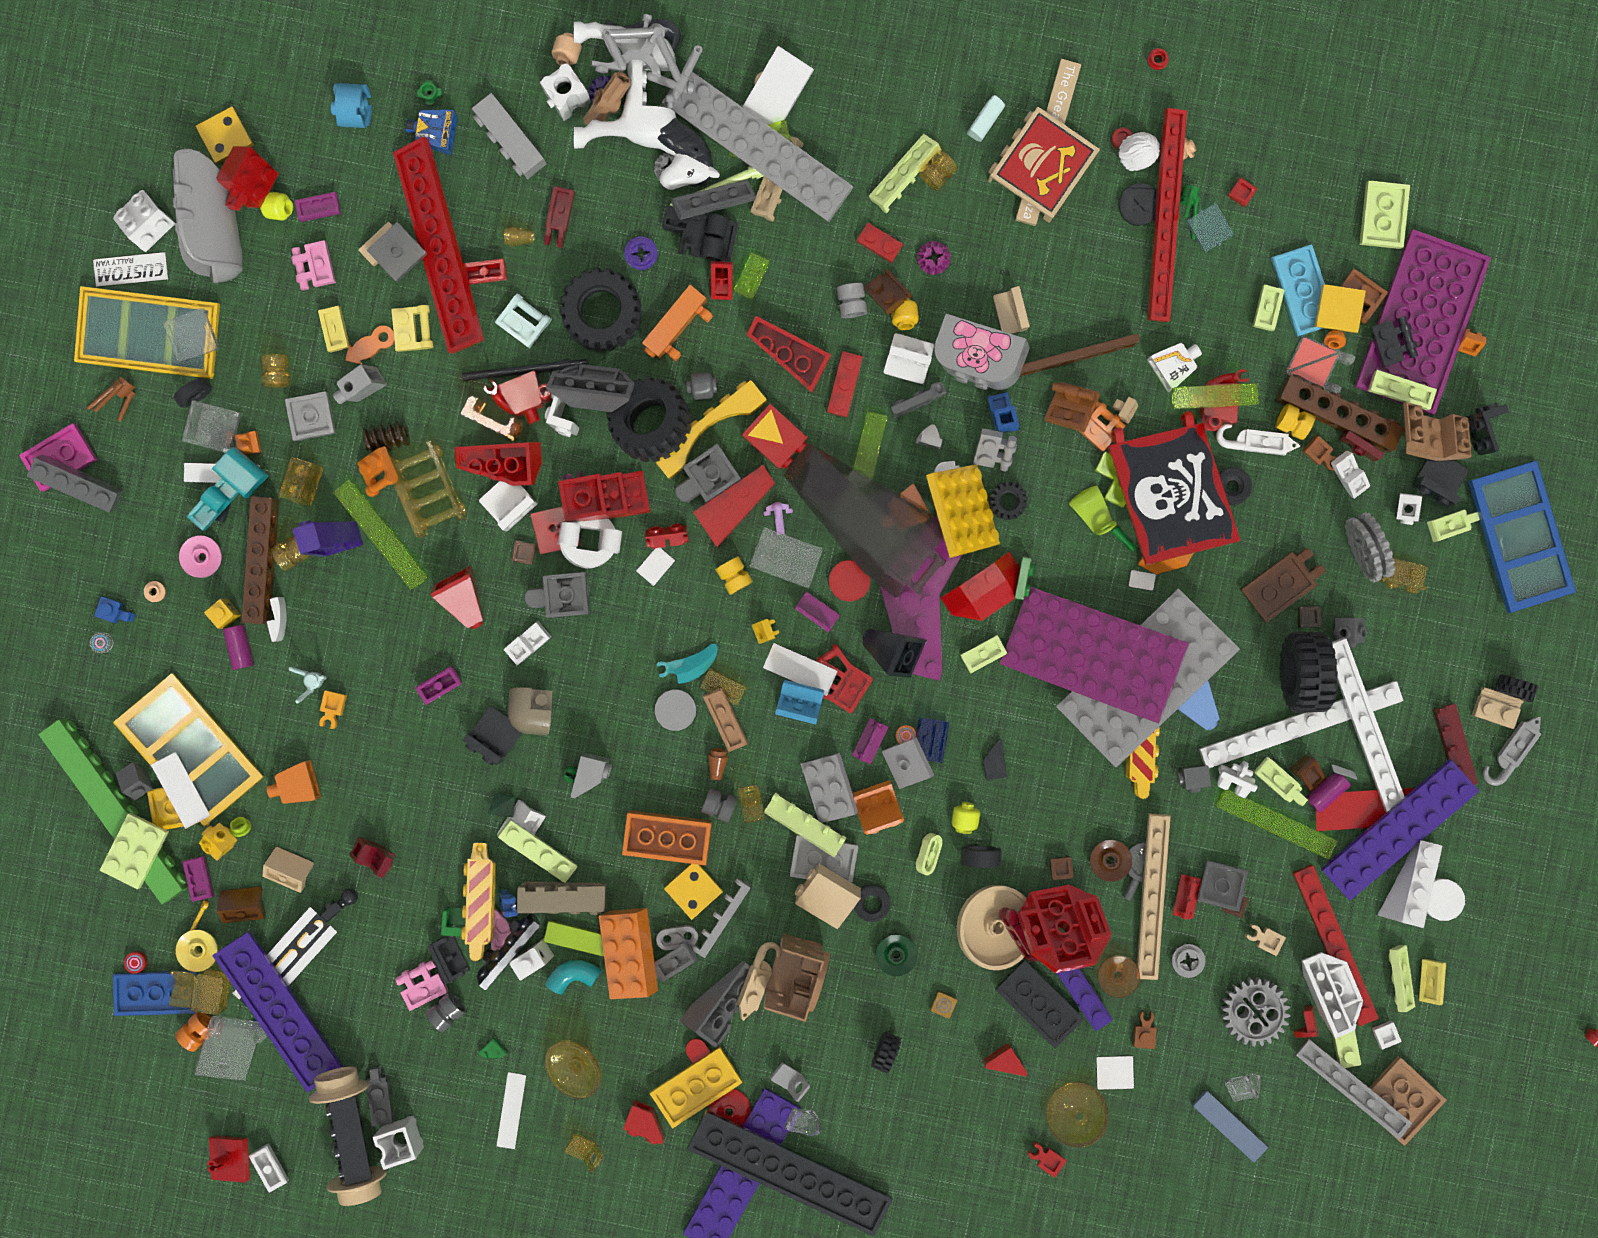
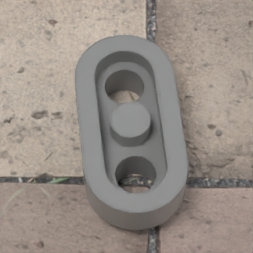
[656,925,698,950]

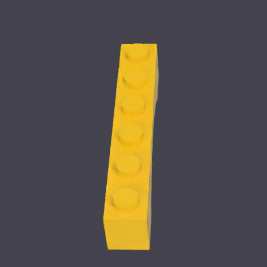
[656,380,767,480]

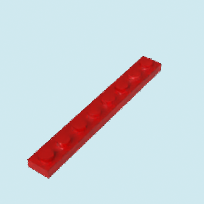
[1292,865,1379,1026]

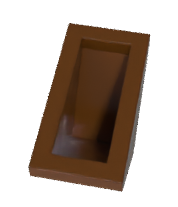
[1289,755,1327,793]

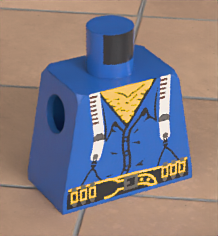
[406,110,458,155]

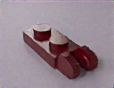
[544,186,575,248]
[999,907,1038,962]

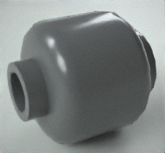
[687,372,717,400]

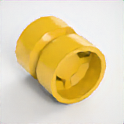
[1275,403,1315,440]
[715,556,753,595]

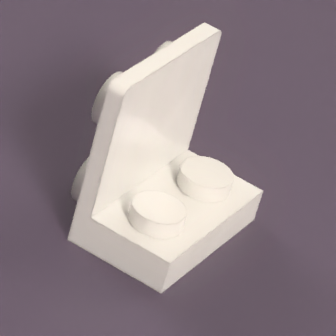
[479,481,538,531]

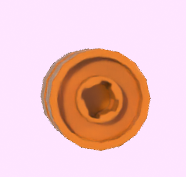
[175,1011,217,1052]

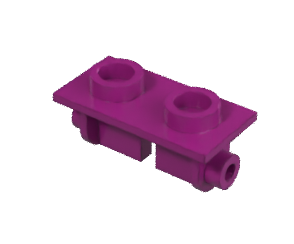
[852,718,889,764]

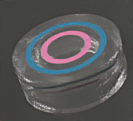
[90,632,113,653]

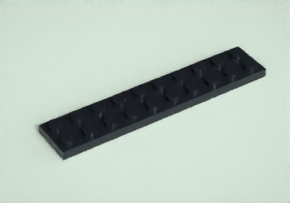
[687,1110,893,1236]

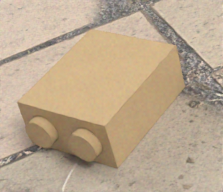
[795,863,861,929]

